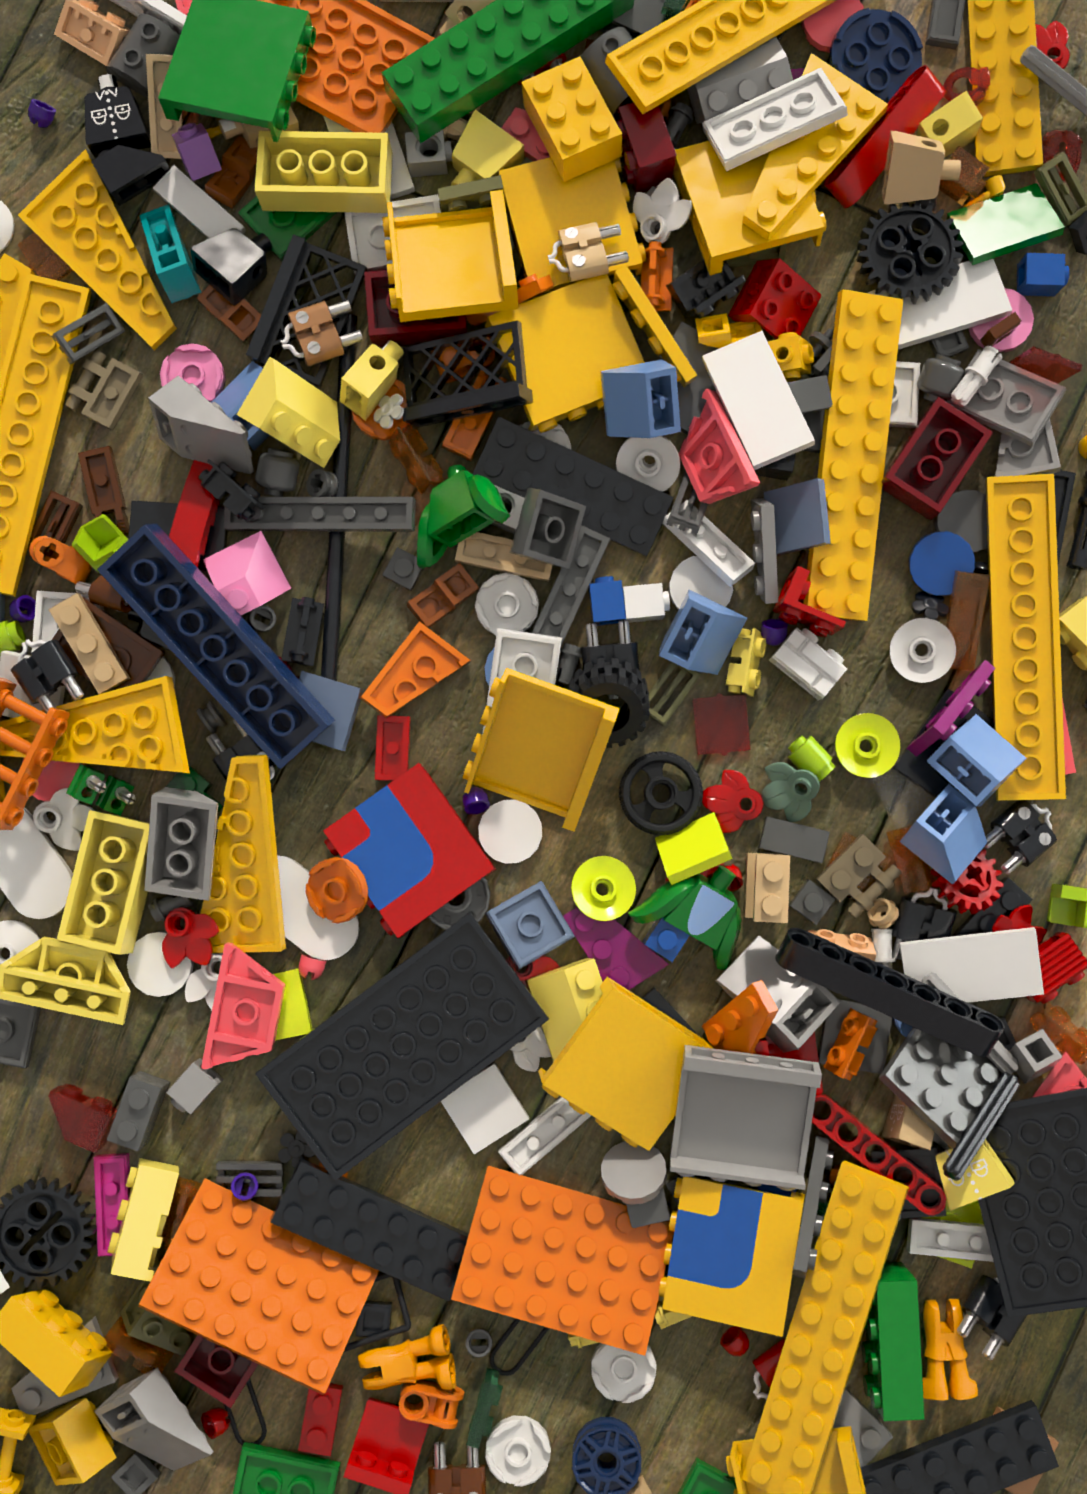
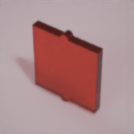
[1009,346,1083,384]
[692,693,751,756]

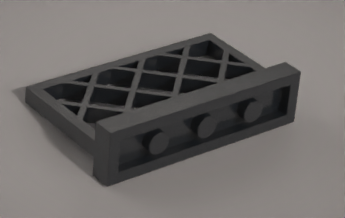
[246,234,367,388]
[402,321,533,427]

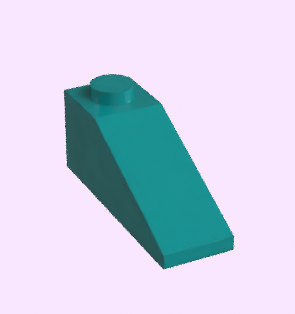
[139,204,201,303]

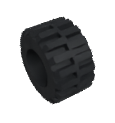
[569,658,650,748]

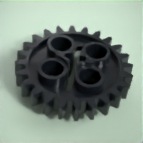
[856,200,964,305]
[0,1177,97,1289]

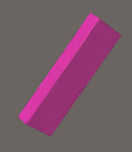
[93,1153,131,1257]

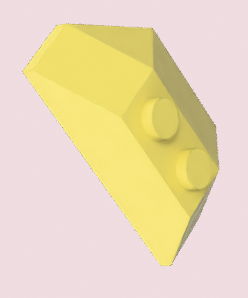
[0,936,131,1025]

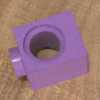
[172,123,222,181]

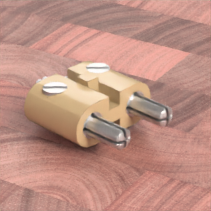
[548,222,629,282]

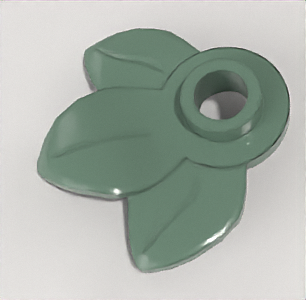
[760,762,820,822]

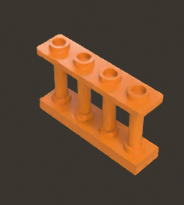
[0,677,70,830]

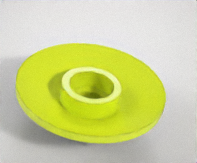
[835,713,900,778]
[571,856,636,921]

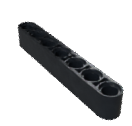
[775,928,1005,1057]

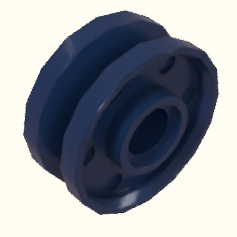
[572,1417,641,1494]

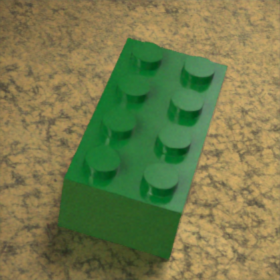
[861,1262,925,1421]

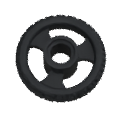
[619,751,703,835]

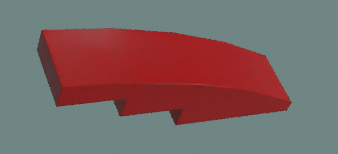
[169,460,220,568]

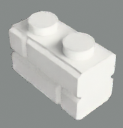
[769,628,847,701]

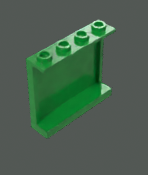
[158,0,316,142]

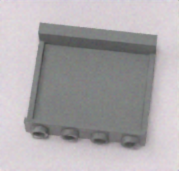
[670,1045,822,1191]

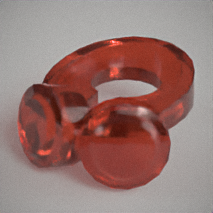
[943,67,990,106]
[1042,130,1083,181]

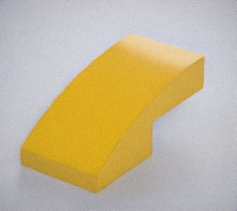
[695,313,762,348]

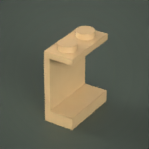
[743,853,790,923]

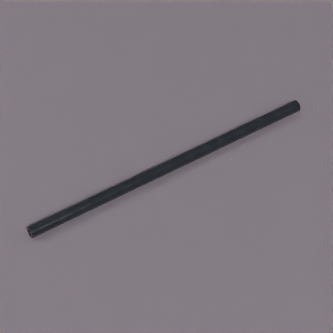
[321,314,357,681]

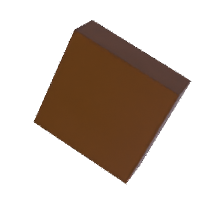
[980,312,1022,347]

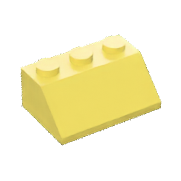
[236,357,340,468]
[526,958,603,1062]

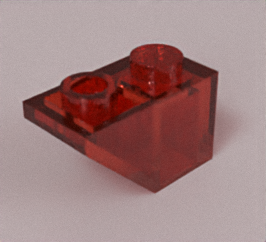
[48,1084,118,1153]

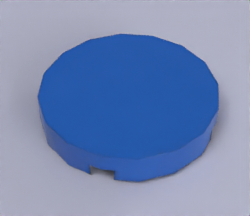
[909,531,975,596]

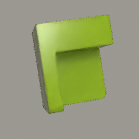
[72,514,129,573]
[1047,884,1087,928]

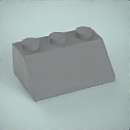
[687,36,793,124]
[144,787,218,901]

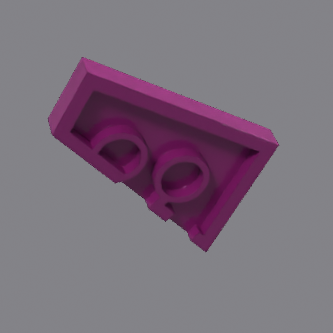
[906,660,995,757]
[563,907,669,990]

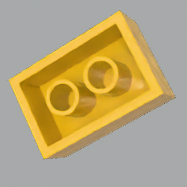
[521,56,622,182]
[0,1289,113,1397]

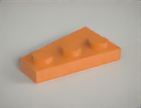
[360,621,471,718]
[702,980,778,1054]

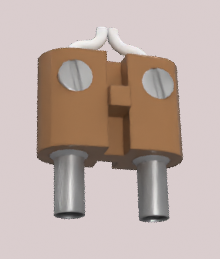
[281,300,363,367]

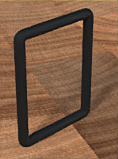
[344,1272,411,1352]

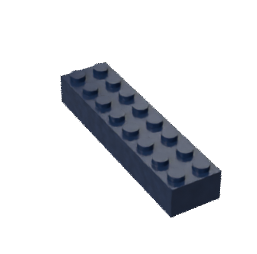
[97,523,335,769]

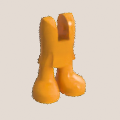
[922,1299,978,1401]
[357,1324,456,1390]

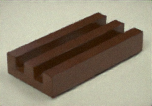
[27,490,83,557]

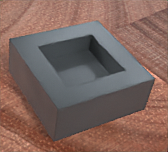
[382,547,424,592]
[789,879,835,925]
[111,1451,161,1494]

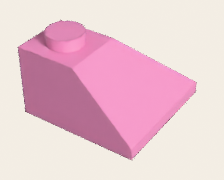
[203,531,291,615]

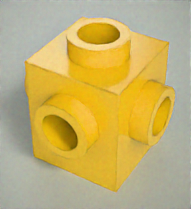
[767,332,814,382]

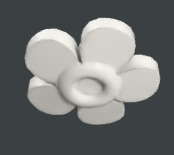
[374,393,404,429]

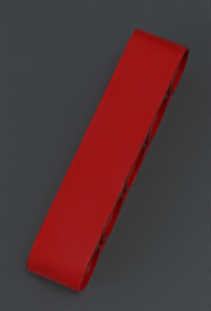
[824,65,946,209]
[812,1094,946,1215]

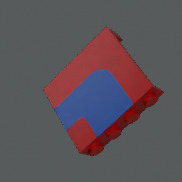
[323,763,497,938]

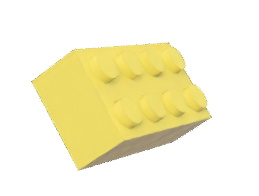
[255,131,393,213]
[57,810,149,955]

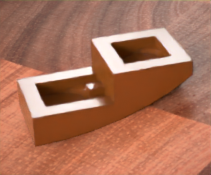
[205,136,258,209]
[197,285,261,343]
[406,563,479,628]

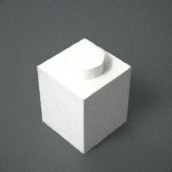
[623,583,670,623]

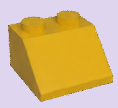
[29,1398,117,1486]

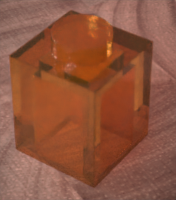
[939,146,989,206]

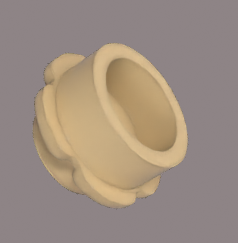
[867,898,899,929]

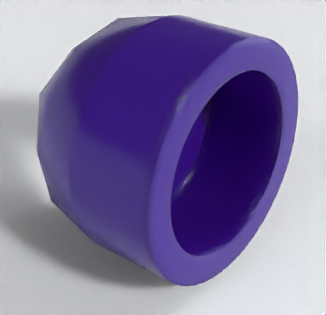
[28,99,56,128]
[9,595,36,623]
[761,619,788,646]
[463,787,490,815]
[231,1172,259,1201]

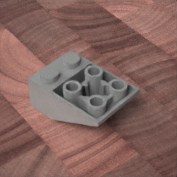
[148,376,254,474]
[715,936,840,1053]
[94,1368,214,1471]

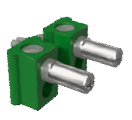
[66,763,136,816]

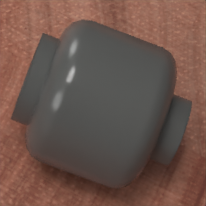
[917,354,965,402]
[255,448,300,497]

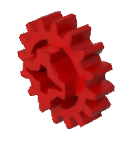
[930,849,1003,915]

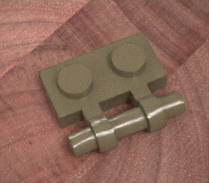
[64,350,143,431]
[816,834,902,919]

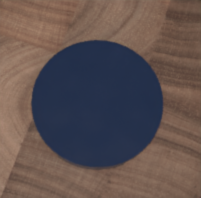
[830,8,923,103]

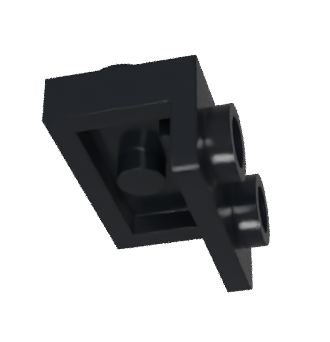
[666,259,746,319]

